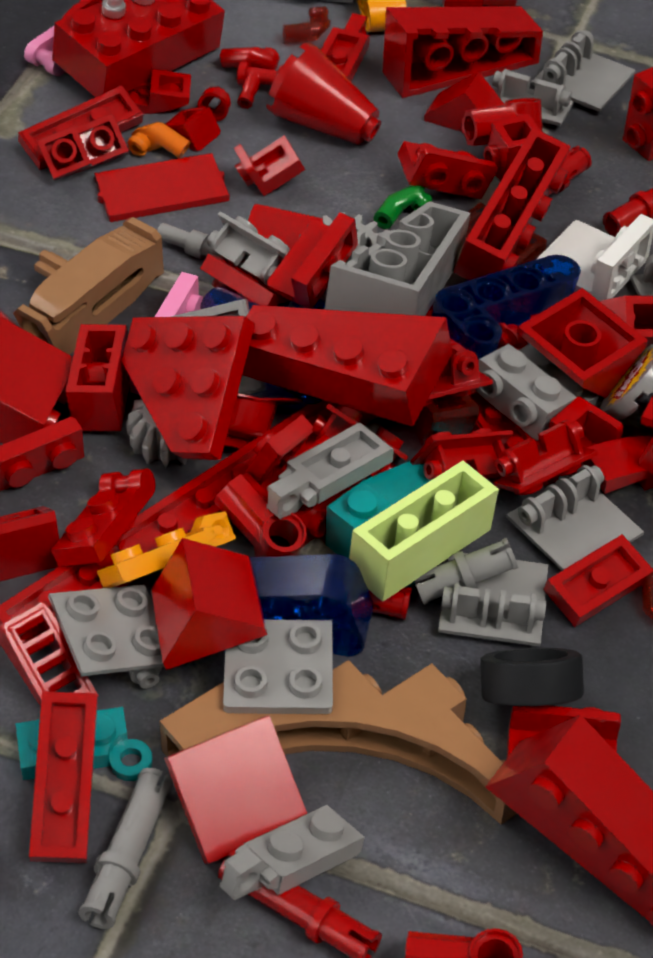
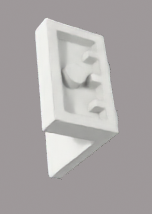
[532,214,653,301]

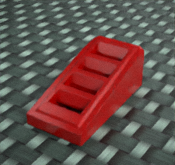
[0,601,99,707]

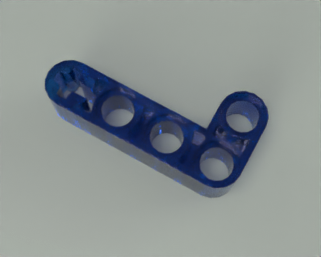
[431,255,581,361]
[249,554,374,657]

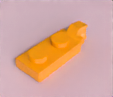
[97,511,236,588]

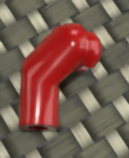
[220,47,280,70]

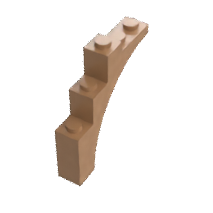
[160,660,517,825]

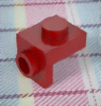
[234,135,306,196]

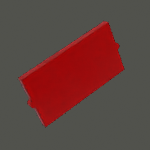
[94,153,229,222]

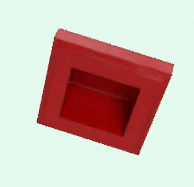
[165,106,221,152]

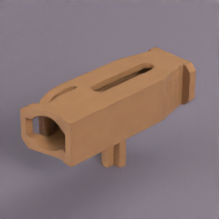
[13,217,164,355]

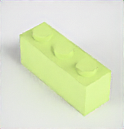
[348,461,499,602]

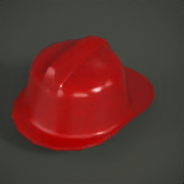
[224,393,303,449]

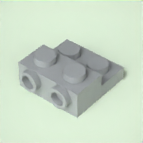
[475,344,600,441]

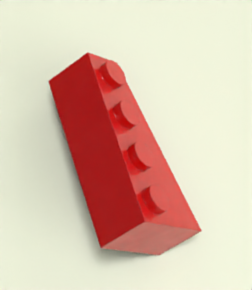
[382,6,543,98]
[242,305,452,427]
[485,715,653,926]

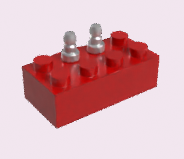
[52,0,225,97]

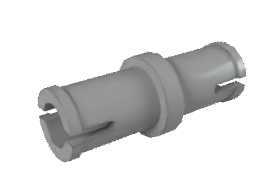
[415,538,518,605]

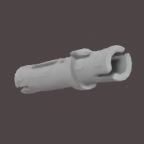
[78,768,173,929]

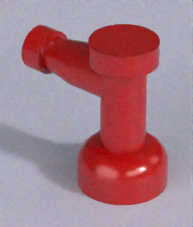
[237,61,284,109]

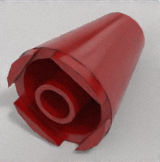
[266,42,381,145]

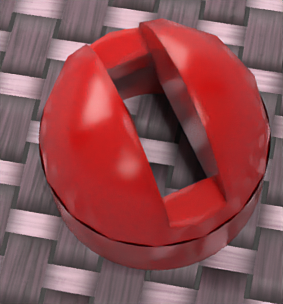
[197,86,231,122]

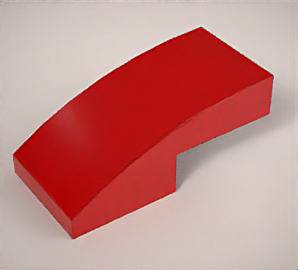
[127,69,191,114]
[583,436,653,494]

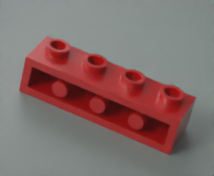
[453,128,571,292]

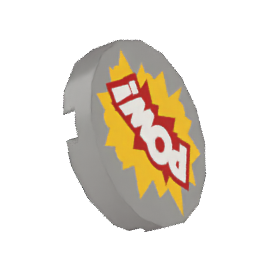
[600,344,653,421]

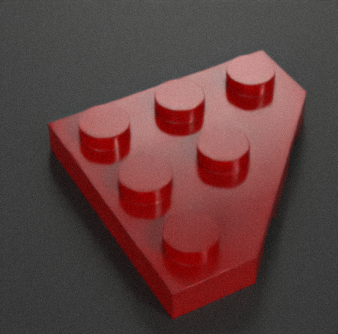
[121,316,255,460]

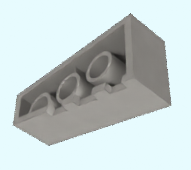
[324,201,471,316]

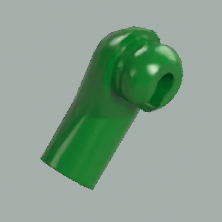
[373,186,432,229]

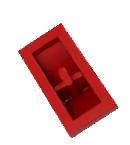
[424,71,505,132]

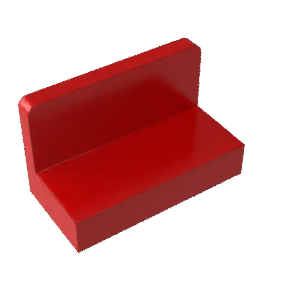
[267,212,358,309]

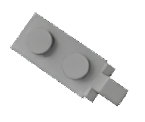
[267,422,394,519]
[219,805,365,901]

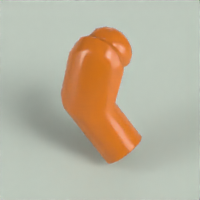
[128,122,191,158]

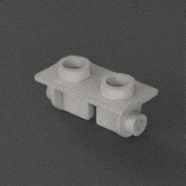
[492,69,574,126]
[207,211,290,285]

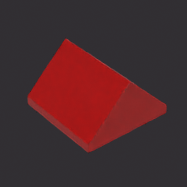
[517,288,648,398]
[0,506,59,582]
[151,538,268,670]

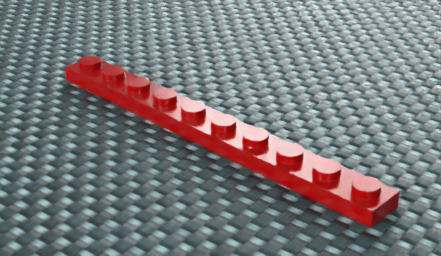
[0,398,379,644]

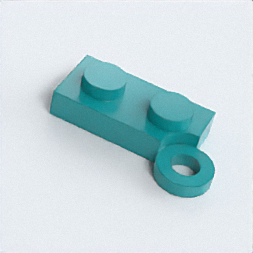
[15,707,153,781]

